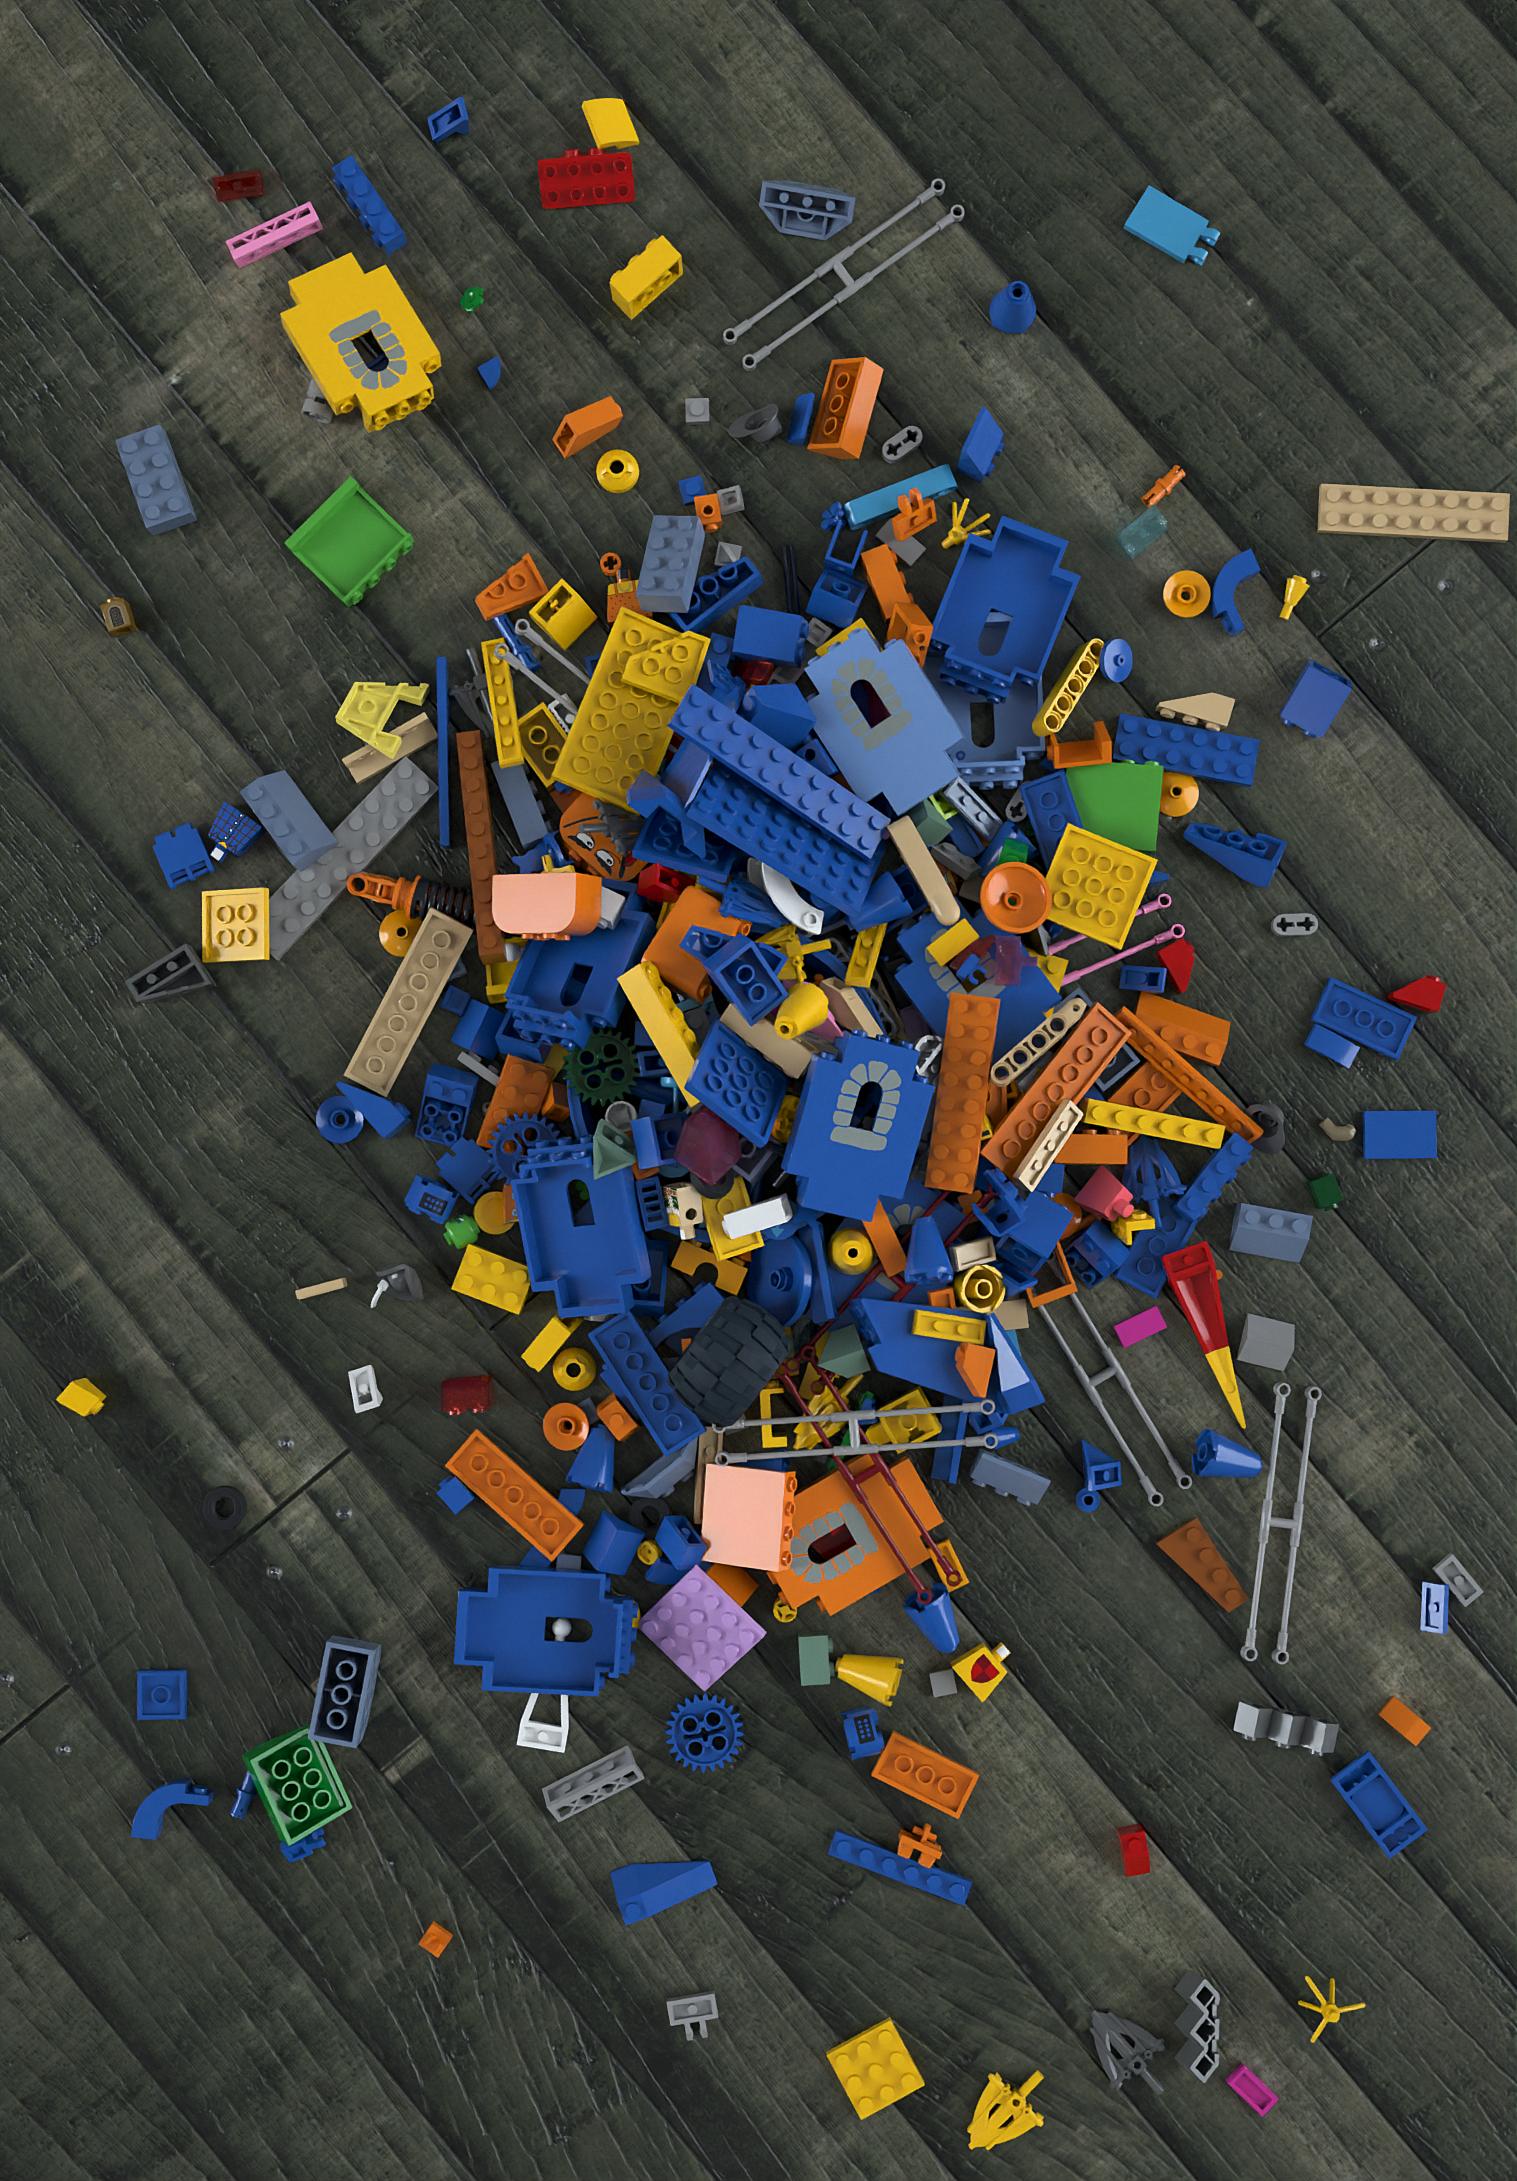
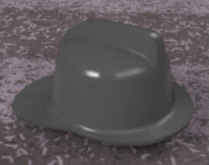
[728,404,782,442]
[1245,1099,1285,1154]

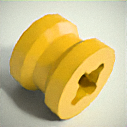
[773,1597,797,1623]

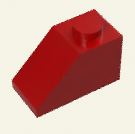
[637,862,696,903]
[1155,938,1195,995]
[1387,975,1447,1013]
[1117,1824,1150,1877]

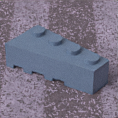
[491,760,553,853]

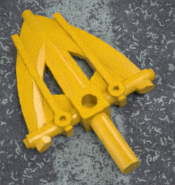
[754,923,831,984]
[793,1373,864,1451]
[967,2070,1044,2150]

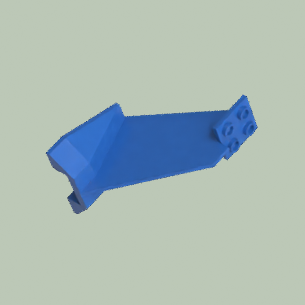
[626,659,747,859]
[848,1297,1045,1414]

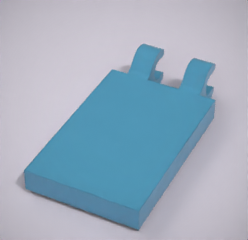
[1124,186,1220,266]

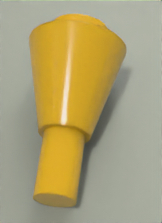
[1279,575,1309,620]

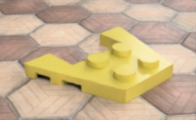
[336,682,430,759]

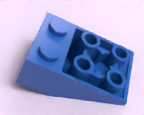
[415,1063,480,1147]

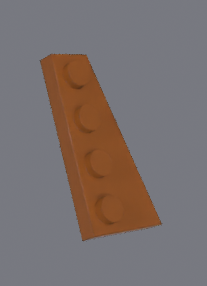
[1155,1517,1249,1612]

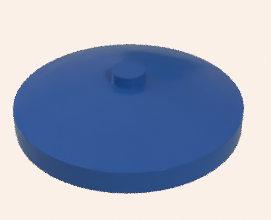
[746,1234,812,1328]

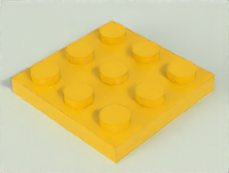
[202,888,269,963]
[826,2017,925,2120]

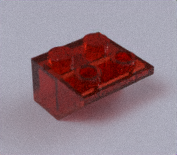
[441,1374,495,1415]

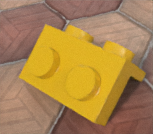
[1111,1207,1155,1245]

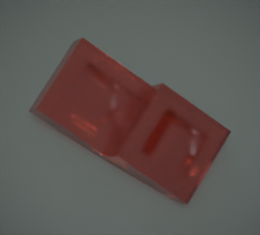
[731,660,775,689]
[950,935,996,973]

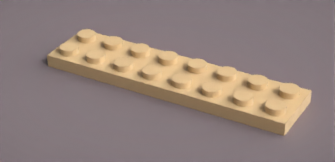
[1317,484,1510,543]
[344,907,474,1097]

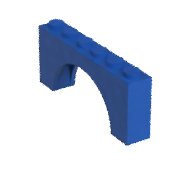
[600,1281,726,1419]

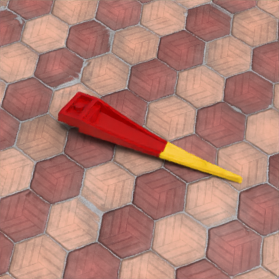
[1160,1241,1246,1429]

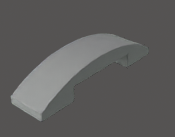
[763,617,833,685]

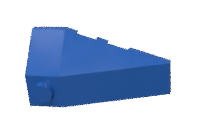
[1183,822,1287,888]
[679,925,788,976]
[610,1860,717,1925]

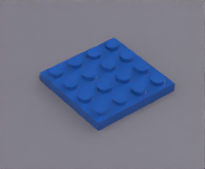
[632,803,740,883]
[684,1019,791,1148]

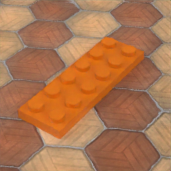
[445,1429,585,1562]

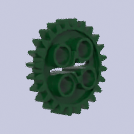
[562,1028,641,1107]

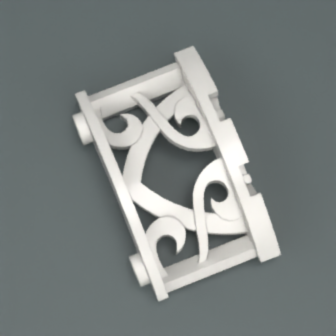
[747,858,824,938]

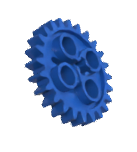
[486,1112,560,1186]
[665,1692,744,1773]

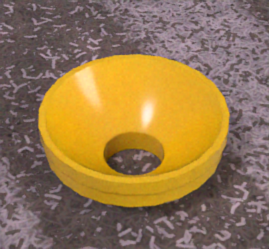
[596,449,639,493]
[553,1347,596,1391]

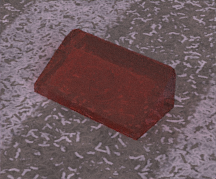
[212,168,264,202]

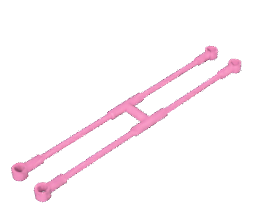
[933,894,1185,1036]

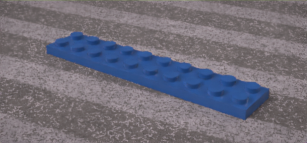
[667,684,891,861]

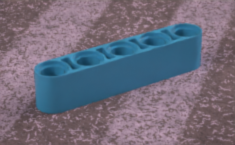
[842,464,958,530]

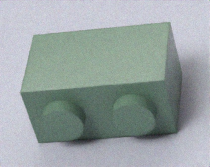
[798,1631,834,1686]

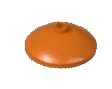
[980,862,1052,934]

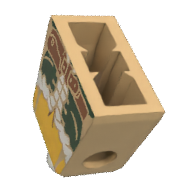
[661,1181,703,1240]

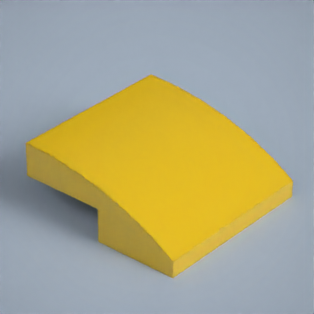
[582,98,640,149]

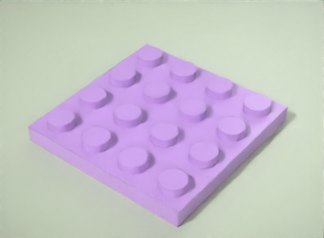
[638,1565,766,1692]

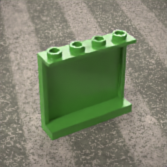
[284,476,414,608]
[1066,760,1164,855]

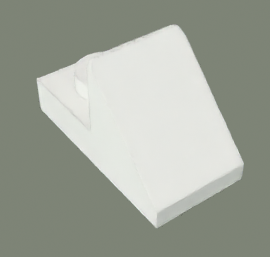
[348,1365,383,1413]

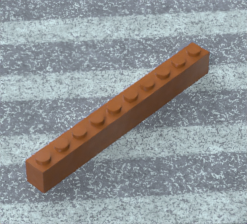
[456,730,507,965]

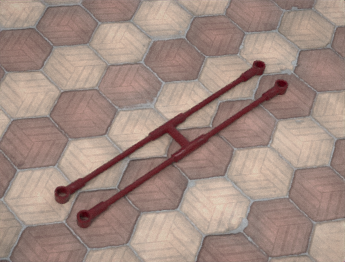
[785,1184,998,1395]
[774,1344,961,1604]

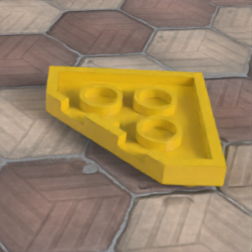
[621,631,711,703]

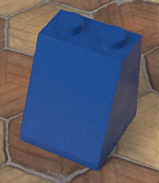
[732,605,809,669]
[1280,658,1352,738]
[736,683,818,752]
[994,1189,1074,1276]

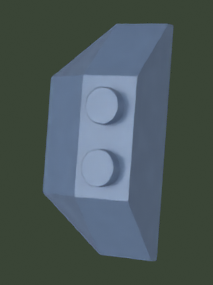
[759,180,856,240]
[620,1437,698,1498]

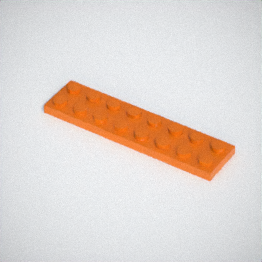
[924,992,1001,1194]
[980,1002,1132,1183]

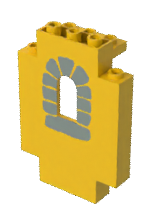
[280,252,441,433]

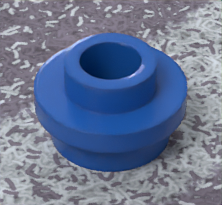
[1076,1488,1100,1512]

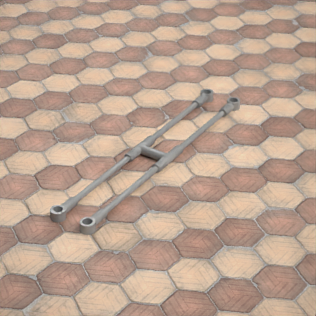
[723,179,965,371]
[494,619,708,802]
[1026,1251,1192,1506]
[1240,1382,1322,1665]
[712,1398,998,1467]

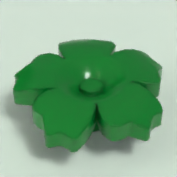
[459,286,484,314]

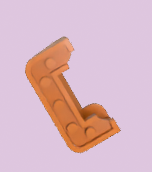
[641,885,752,1005]

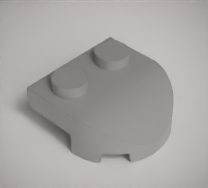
[913,1035,944,1086]

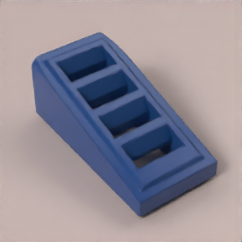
[634,1176,669,1232]

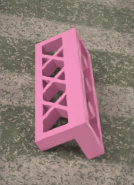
[226,201,323,268]

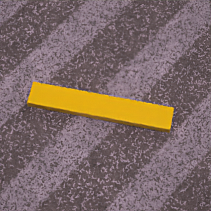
[481,637,525,769]

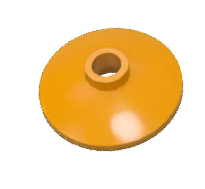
[1163,570,1211,618]
[1160,772,1199,817]
[379,910,423,957]

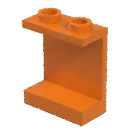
[1045,721,1112,769]

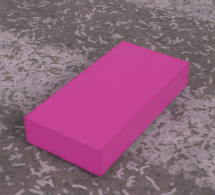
[1113,1305,1167,1348]
[1226,2063,1279,2117]

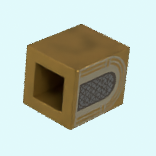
[100,597,137,637]

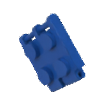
[153,822,216,890]
[436,1136,500,1206]

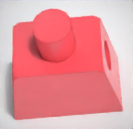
[1074,1164,1134,1222]

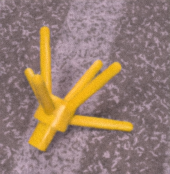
[941,498,991,550]
[1298,1976,1365,2043]

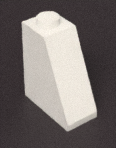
[722,1193,793,1239]

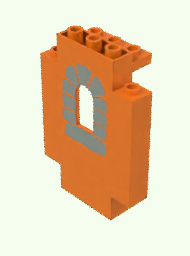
[766,1454,944,1616]

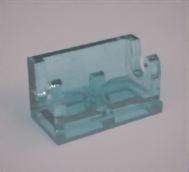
[1115,505,1168,560]

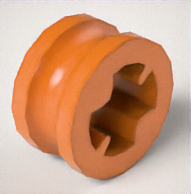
[600,553,622,576]

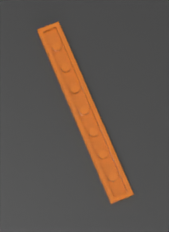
[1113,1006,1264,1144]

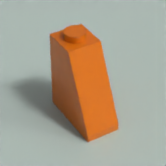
[552,396,623,459]

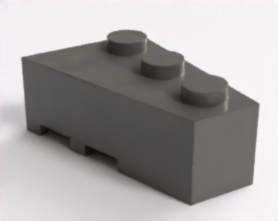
[125,943,217,1004]

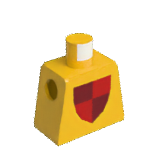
[950,1642,1011,1702]

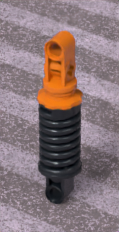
[347,871,522,938]

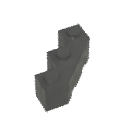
[1233,1702,1339,1756]
[1174,1970,1219,2083]

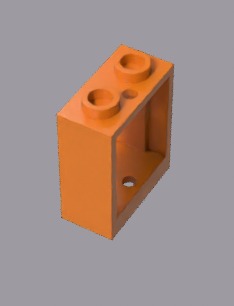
[884,601,933,668]
[1015,1241,1078,1308]

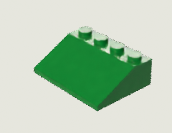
[242,1723,353,1846]

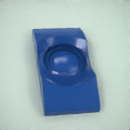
[1330,1750,1428,1859]

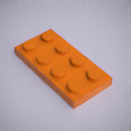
[476,1053,554,1156]
[1103,1059,1183,1147]
[871,1730,980,1819]

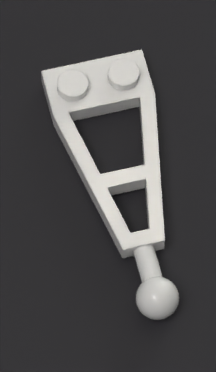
[517,1618,571,1753]

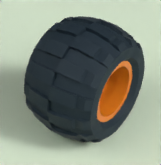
[667,1296,791,1428]

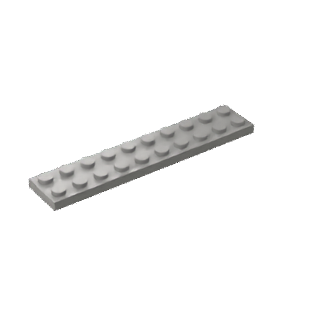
[269,756,439,961]

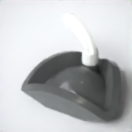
[370,1262,424,1308]

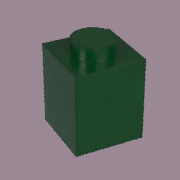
[1306,1173,1344,1211]

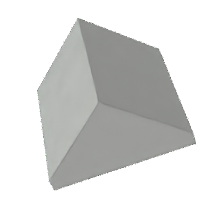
[1236,1313,1295,1371]

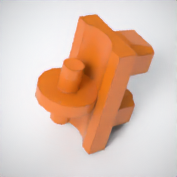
[897,1823,942,1868]

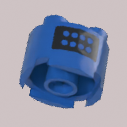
[404,1174,459,1224]
[841,1705,884,1760]

